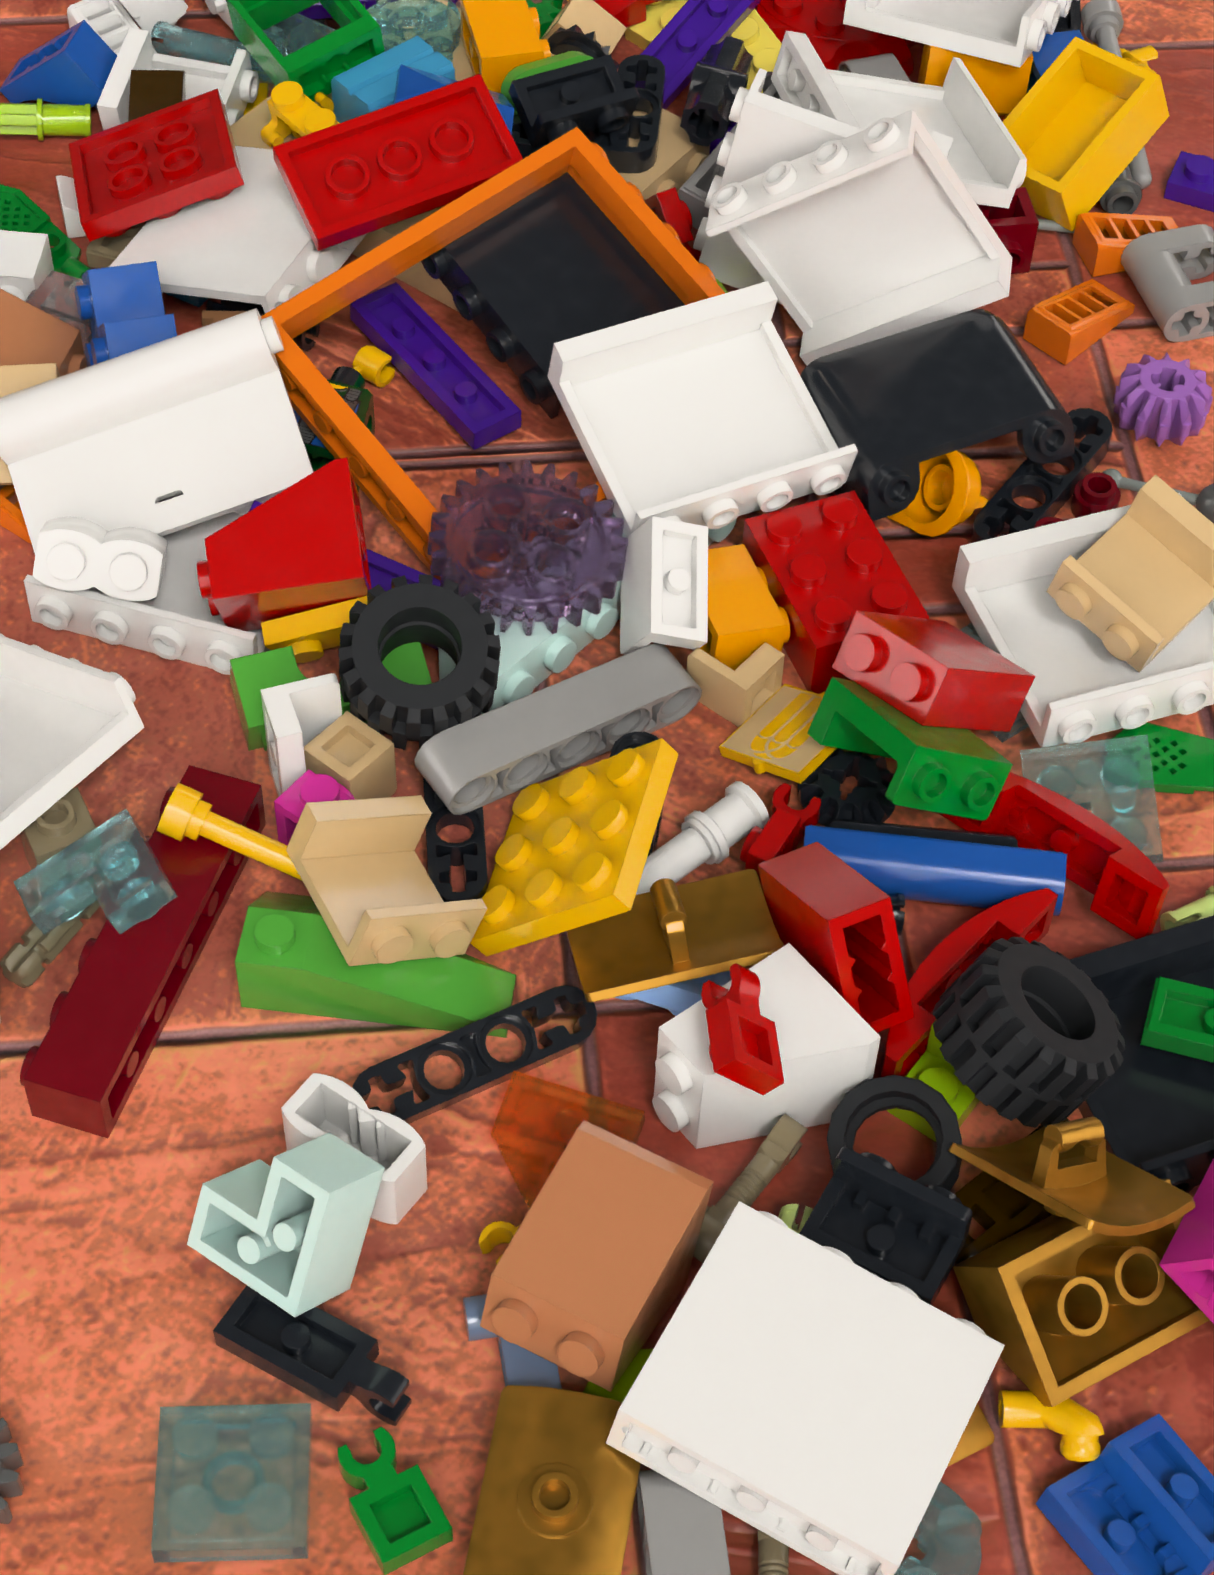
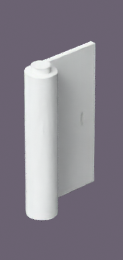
[0,308,314,554]

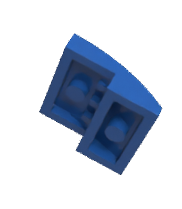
[1036,1414,1214,1575]

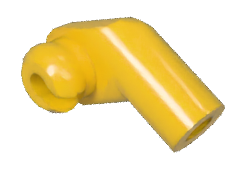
[998,1390,1104,1462]

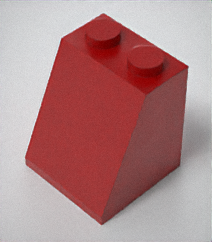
[197,457,372,631]

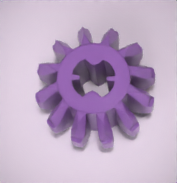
[1113,352,1213,447]

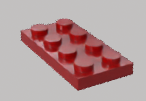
[273,74,523,251]

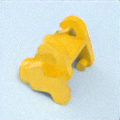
[261,81,339,147]

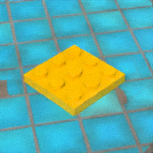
[470,738,678,957]

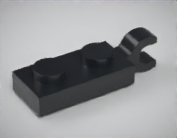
[213,1286,412,1426]

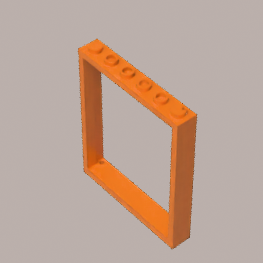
[261,127,725,601]

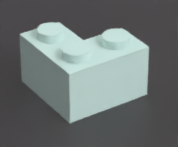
[187,1132,385,1317]

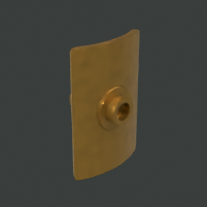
[567,869,784,1003]
[948,1117,1195,1236]
[463,1385,641,1575]

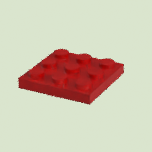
[68,88,244,242]

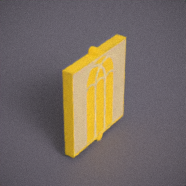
[719,683,837,784]

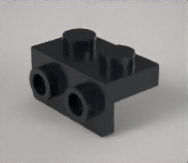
[509,54,640,148]
[799,1147,973,1305]

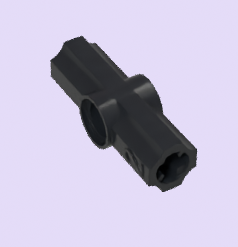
[680,36,753,147]

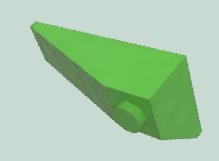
[235,891,516,1038]

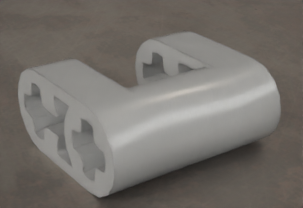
[1121,224,1214,342]

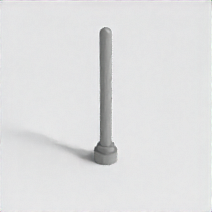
[1081,0,1152,189]

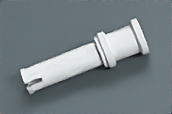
[636,781,770,895]

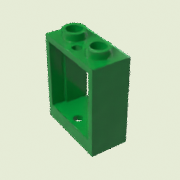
[226,0,385,102]

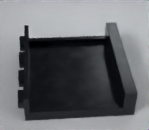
[421,135,685,419]
[1070,915,1214,1193]

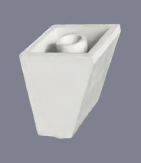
[652,943,881,1149]

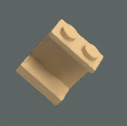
[1046,474,1214,673]
[286,795,488,966]

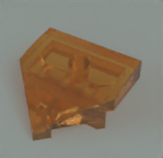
[491,1071,645,1209]

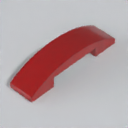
[938,772,1170,939]
[880,888,1058,1077]

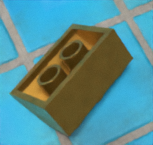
[953,1179,1210,1407]

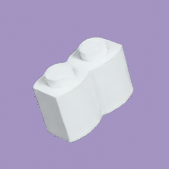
[32,517,168,601]
[281,1073,428,1224]

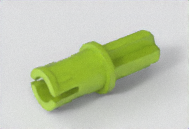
[0,98,92,141]

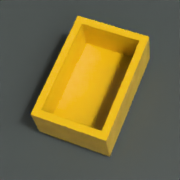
[1003,36,1170,231]

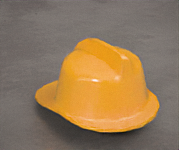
[887,450,988,537]

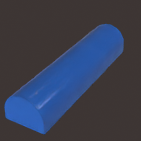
[803,825,1067,916]

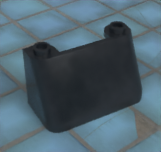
[801,309,1074,521]

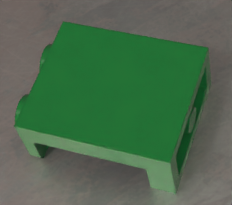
[807,677,1013,821]

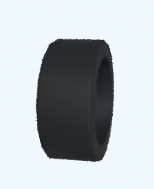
[827,1075,962,1191]

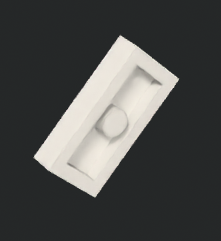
[620,516,708,655]
[260,673,342,797]

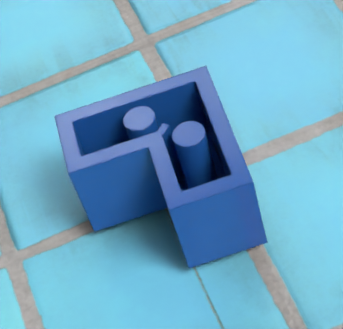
[75,261,177,367]

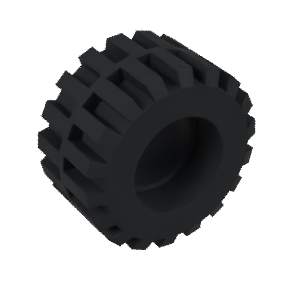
[339,574,501,750]
[933,937,1125,1128]

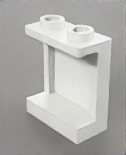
[97,27,259,131]

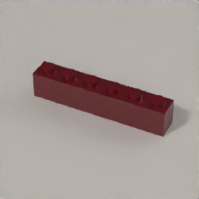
[20,765,266,1138]

